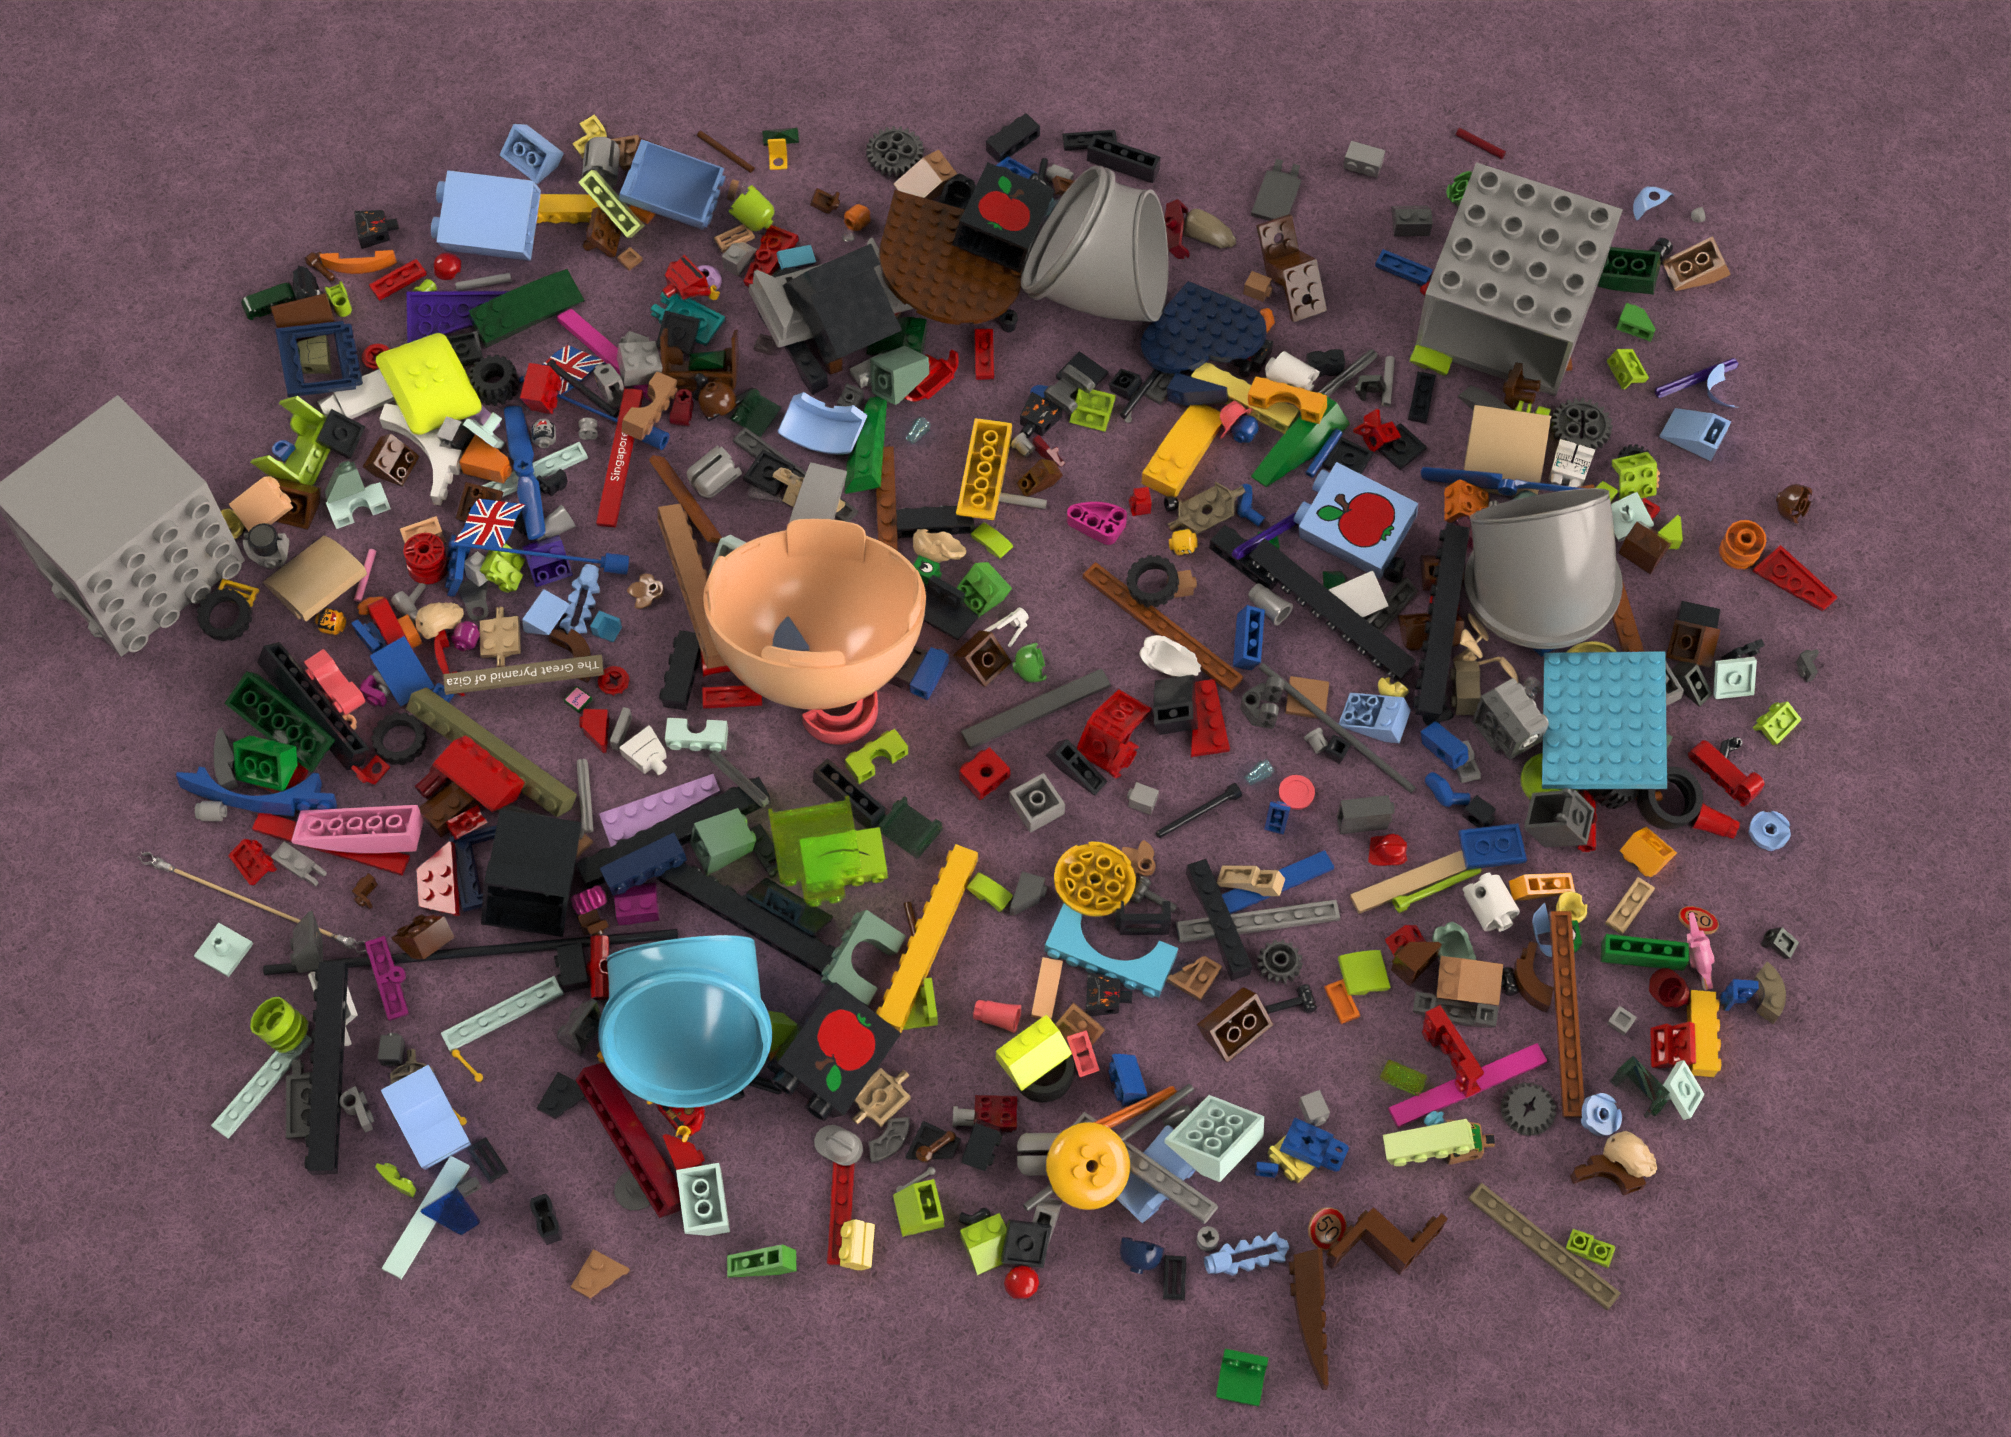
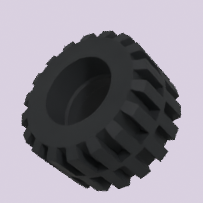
[469,354,519,406]
[1589,789,1641,809]

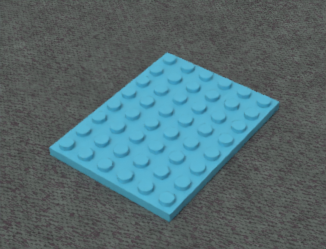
[1542,652,1667,789]

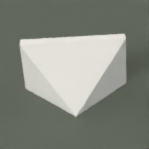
[317,394,346,417]

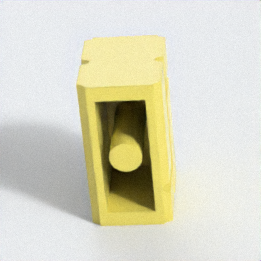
[839,1220,875,1270]

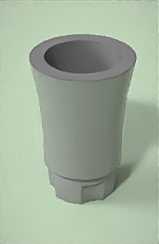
[536,505,576,541]
[1248,583,1293,625]

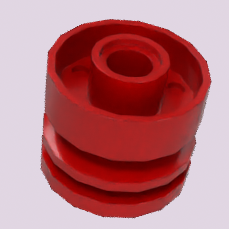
[403,533,448,585]

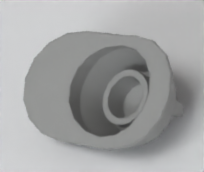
[814,1125,863,1166]

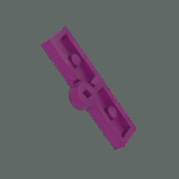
[365,936,409,1021]

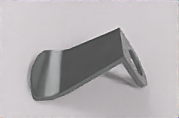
[458,580,488,621]

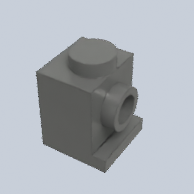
[837,383,864,409]

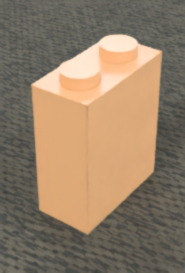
[229,476,293,532]

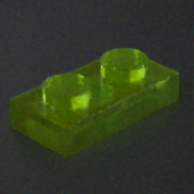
[1380,1059,1427,1096]

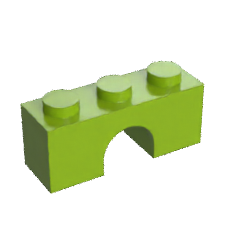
[845,728,908,784]

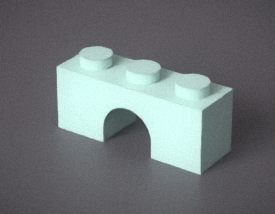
[326,482,391,529]
[665,718,728,752]

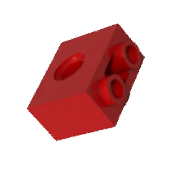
[959,747,1010,800]

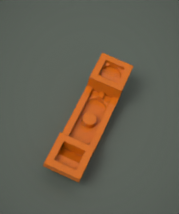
[320,250,397,274]

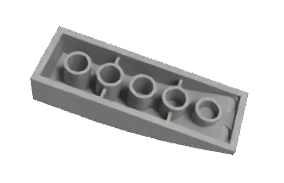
[789,462,847,523]

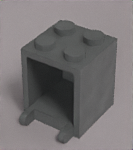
[1524,788,1595,847]

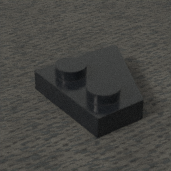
[1721,639,1765,660]
[536,1072,585,1119]
[905,1121,962,1160]

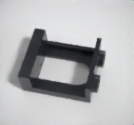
[1115,901,1171,935]

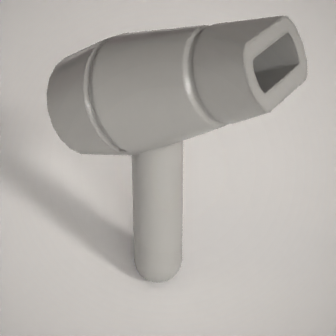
[391,583,426,626]

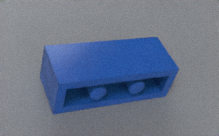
[1233,605,1265,670]

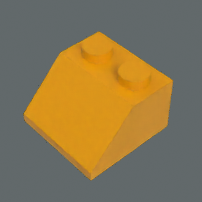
[1620,826,1677,878]

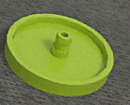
[1520,753,1578,800]

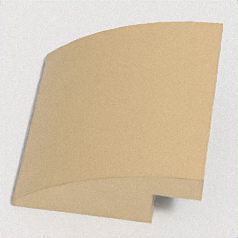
[1464,405,1551,497]
[263,536,367,622]

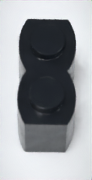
[1305,349,1345,378]
[530,1193,562,1245]

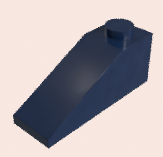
[1167,373,1228,406]

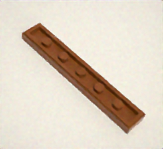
[649,455,722,543]

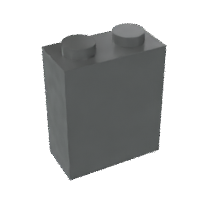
[1337,795,1395,834]

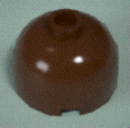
[698,382,737,417]
[1776,484,1812,523]

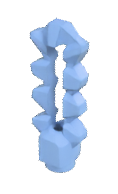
[559,564,600,635]
[1204,1232,1289,1276]

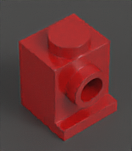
[1129,487,1152,516]

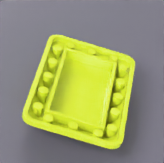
[376,333,482,435]

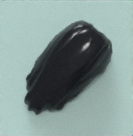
[938,173,976,210]
[292,266,329,300]

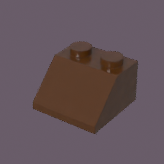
[1619,521,1673,574]
[1666,620,1720,668]
[953,630,1012,687]
[1391,942,1442,986]

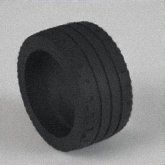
[1637,766,1703,830]
[1014,1055,1075,1103]

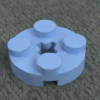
[1748,811,1791,851]
[1581,1093,1622,1137]

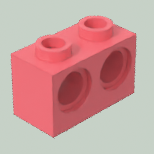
[1067,1030,1100,1077]

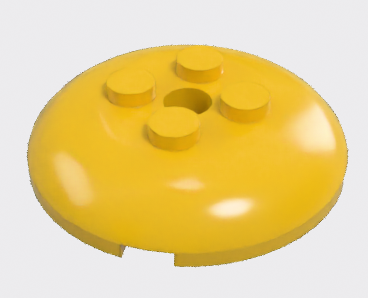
[1054,842,1136,917]
[1046,1122,1130,1210]

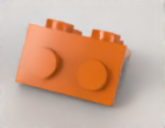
[1444,479,1489,523]

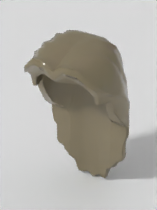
[1182,208,1236,249]

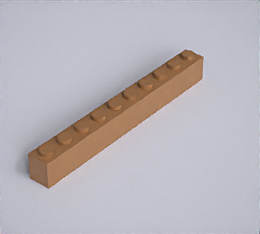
[657,504,726,669]

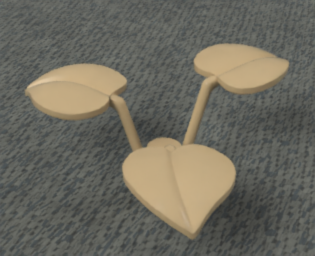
[1453,613,1519,683]

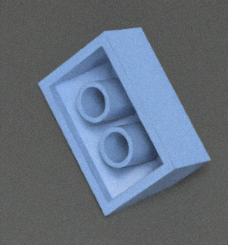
[500,124,564,184]

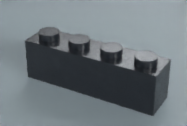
[1087,134,1161,183]
[896,505,974,538]
[1209,525,1278,590]
[659,630,701,711]
[813,758,886,829]

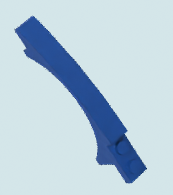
[176,767,337,816]

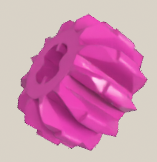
[571,885,607,915]

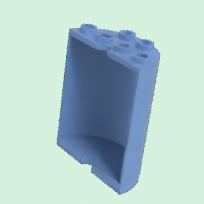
[619,139,726,230]

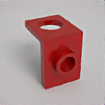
[1353,409,1381,438]
[1363,421,1401,452]
[351,755,391,785]
[1385,925,1426,957]

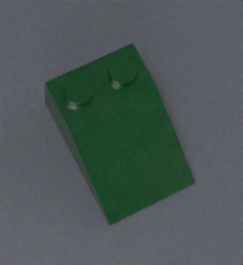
[867,317,927,355]

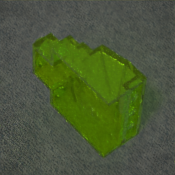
[768,796,862,907]

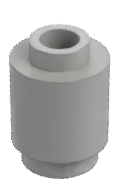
[1046,164,1074,183]
[195,801,227,821]

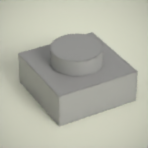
[1607,1006,1637,1036]

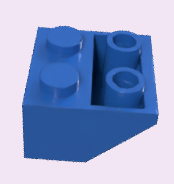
[1108,1054,1147,1107]

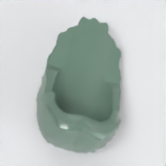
[1432,922,1476,960]

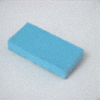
[776,245,816,270]

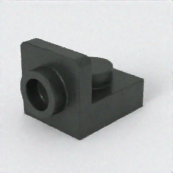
[1355,375,1386,401]
[1761,927,1799,959]

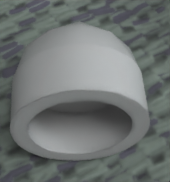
[1691,207,1705,222]

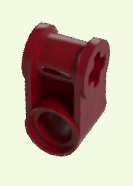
[670,389,694,427]

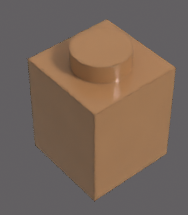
[1243,271,1273,302]
[1167,570,1197,598]

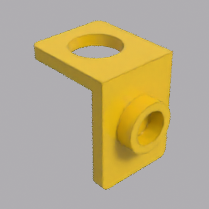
[768,139,787,170]

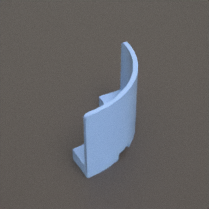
[778,392,867,454]
[1116,1125,1196,1223]

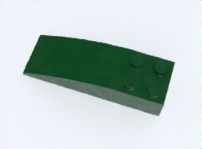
[1597,247,1660,295]
[468,269,585,348]
[224,671,335,772]

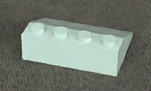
[1165,1095,1264,1182]

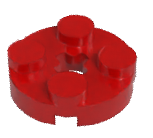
[1106,741,1139,779]

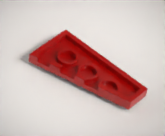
[744,225,799,287]
[1752,545,1837,612]
[1191,679,1230,757]

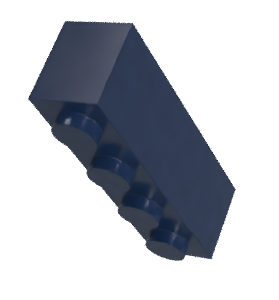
[600,833,687,896]

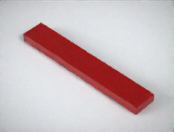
[827,1161,855,1265]

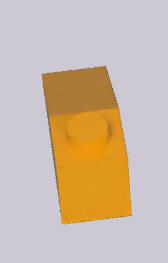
[1509,873,1575,901]

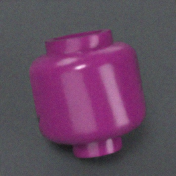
[451,621,480,651]

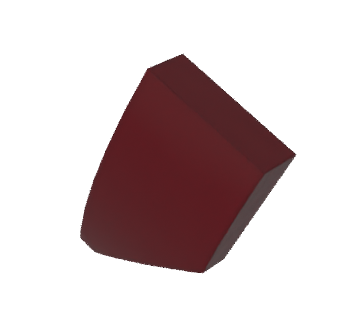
[1033,435,1065,467]

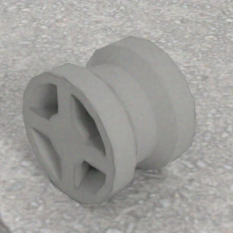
[578,418,598,440]
[1196,1226,1219,1251]

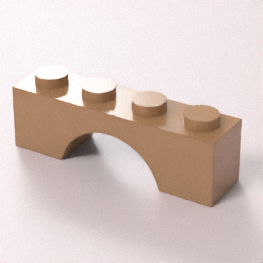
[622,371,678,441]

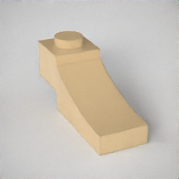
[1217,866,1285,896]

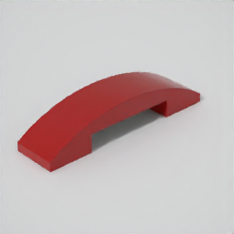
[434,629,465,697]

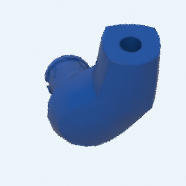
[1237,484,1265,527]
[1425,772,1470,808]

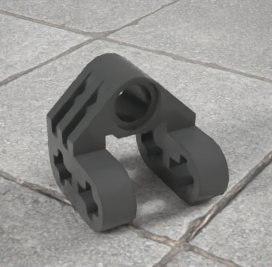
[1044,364,1096,414]
[1240,677,1284,729]

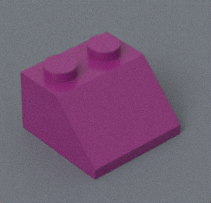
[614,882,660,926]

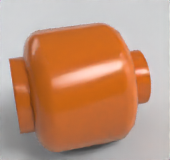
[844,204,871,231]

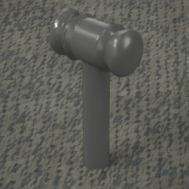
[1130,876,1177,913]

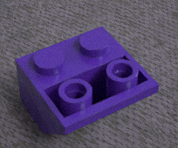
[522,535,573,587]

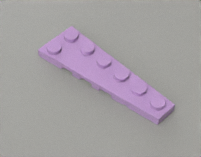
[599,774,720,847]

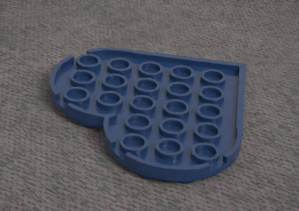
[1141,281,1267,374]

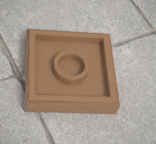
[1285,676,1329,718]

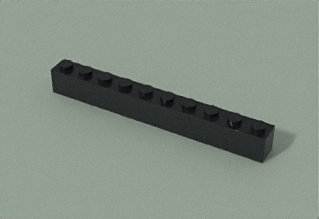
[1413,524,1470,719]
[1249,538,1416,681]
[576,777,771,889]
[656,862,836,977]
[304,962,348,1175]

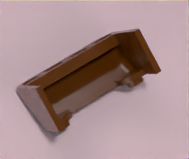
[660,328,739,391]

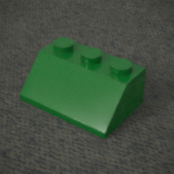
[233,735,297,791]

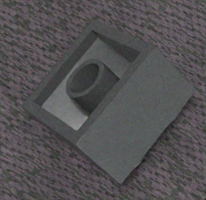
[1391,205,1433,236]
[290,911,323,973]

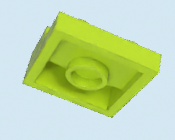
[480,543,525,593]

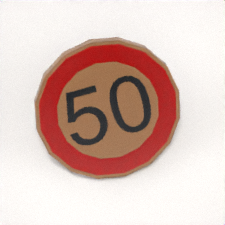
[1678,906,1719,934]
[1308,1207,1347,1251]

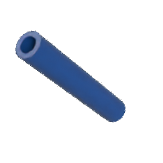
[1305,429,1343,478]

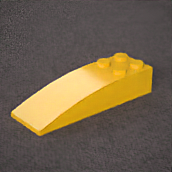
[1141,404,1223,497]
[956,418,1012,520]

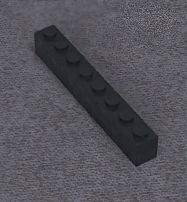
[257,642,370,771]

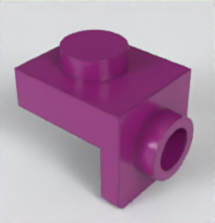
[360,675,387,707]

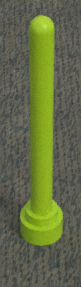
[1392,868,1481,913]

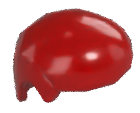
[433,252,462,280]
[1004,1266,1039,1299]

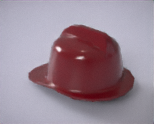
[1649,968,1690,1008]

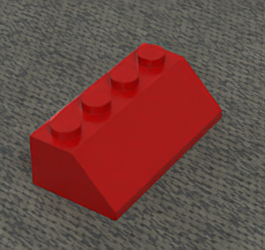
[433,735,525,812]

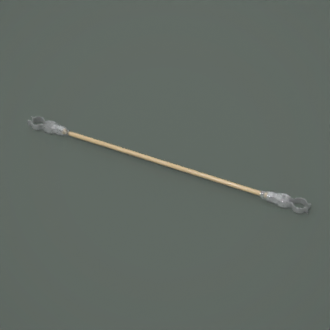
[138,852,368,955]

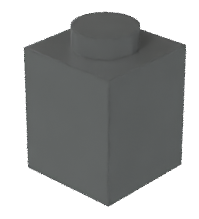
[378,1033,405,1066]

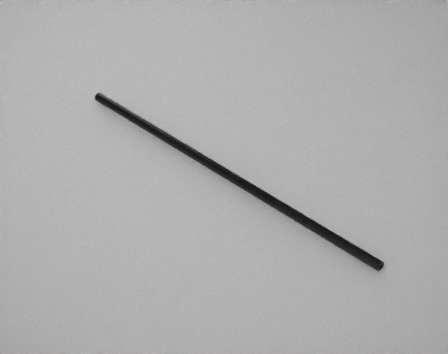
[263,929,678,975]

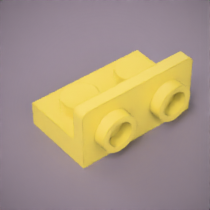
[1267,1135,1315,1184]

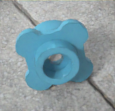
[1424,1111,1444,1126]

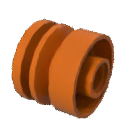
[1719,520,1766,569]

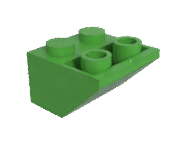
[957,562,1012,618]

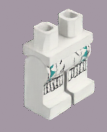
[1548,439,1595,487]

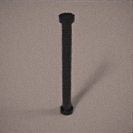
[547,359,620,418]

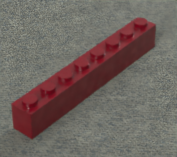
[575,1062,681,1218]

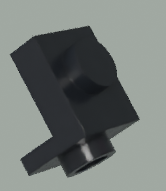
[536,469,568,496]

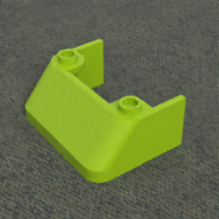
[250,396,330,486]

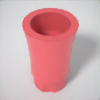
[973,1000,1021,1033]

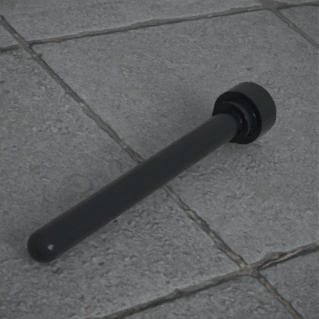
[1156,783,1242,838]

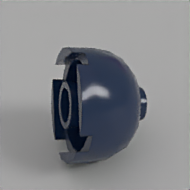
[1120,1237,1164,1274]

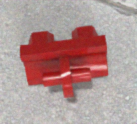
[446,805,488,840]

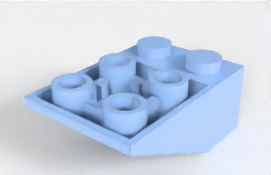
[1659,408,1731,461]
[1339,693,1411,743]

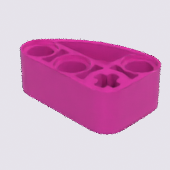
[1067,502,1127,545]

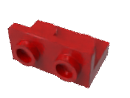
[228,839,277,885]

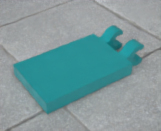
[650,292,725,346]

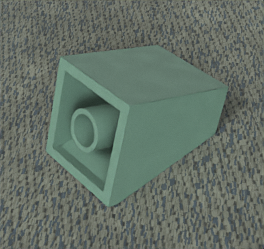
[870,346,929,405]
[690,808,756,876]

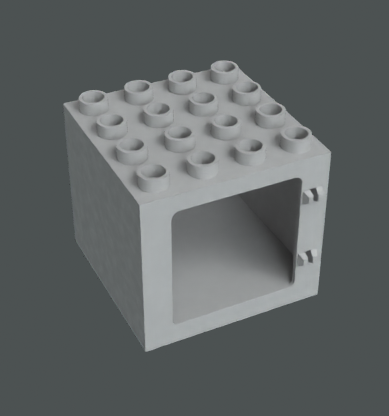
[1416,162,1623,396]
[0,395,245,657]

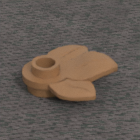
[627,574,664,609]
[1122,840,1156,876]

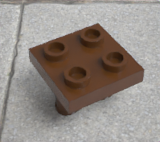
[583,207,621,257]
[1503,362,1541,410]
[455,482,504,522]

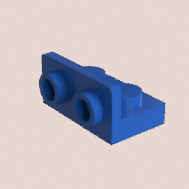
[351,619,387,654]
[1720,979,1759,1011]

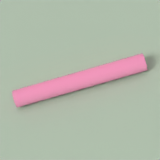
[354,549,376,602]

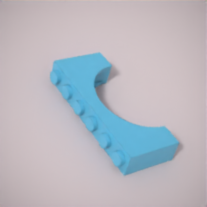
[1045,903,1178,998]

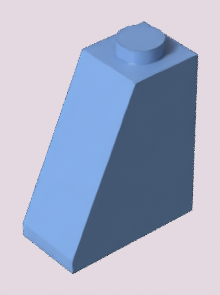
[772,616,809,651]

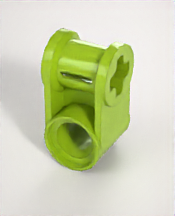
[324,281,352,317]

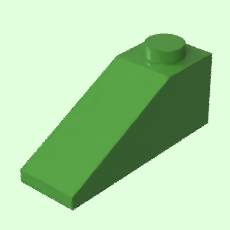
[727,1245,796,1277]

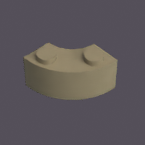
[1449,661,1481,715]
[1753,962,1786,1024]

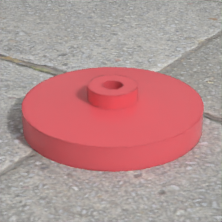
[1279,775,1315,810]

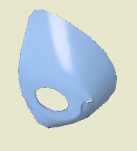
[1633,186,1674,220]
[1707,364,1739,408]
[1532,903,1552,957]

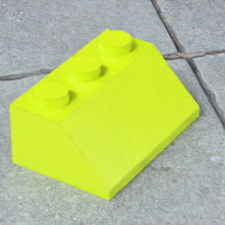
[996,1014,1072,1091]

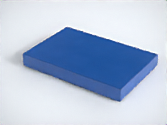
[369,636,435,707]
[1458,823,1527,870]

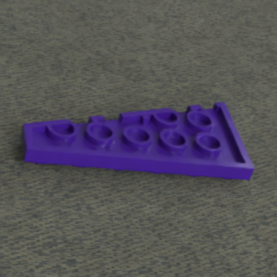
[406,291,509,343]

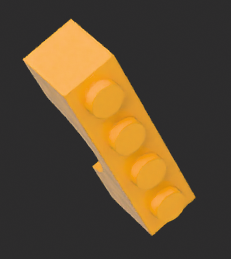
[1248,377,1327,424]

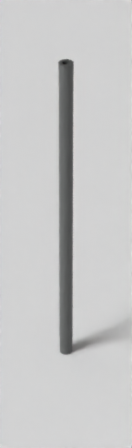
[1259,663,1416,793]
[1023,1084,1194,1212]

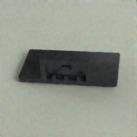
[923,575,978,641]
[745,877,833,936]

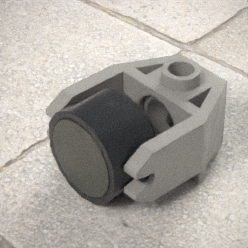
[243,523,289,569]

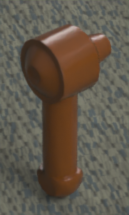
[304,252,335,282]
[916,1131,956,1163]

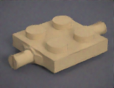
[480,607,521,667]
[852,1068,911,1127]

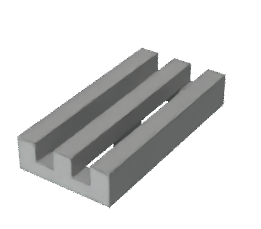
[610,707,632,751]

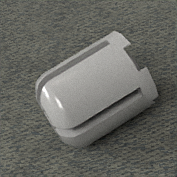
[582,137,620,188]
[687,445,742,499]
[1017,1133,1060,1176]

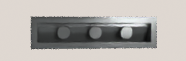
[1364,577,1419,633]

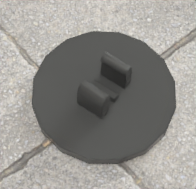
[614,1170,650,1210]

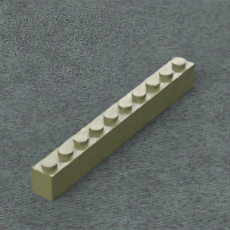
[406,687,577,817]

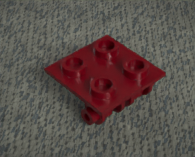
[974,1095,1017,1133]

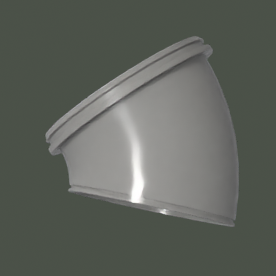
[1021,166,1168,322]
[1464,488,1623,649]

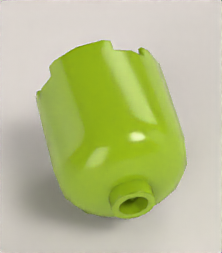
[728,185,775,232]

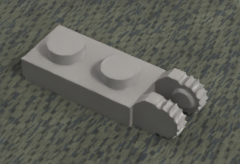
[271,841,327,886]

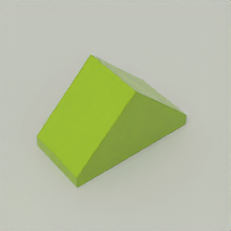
[1658,515,1683,549]

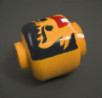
[315,608,346,635]

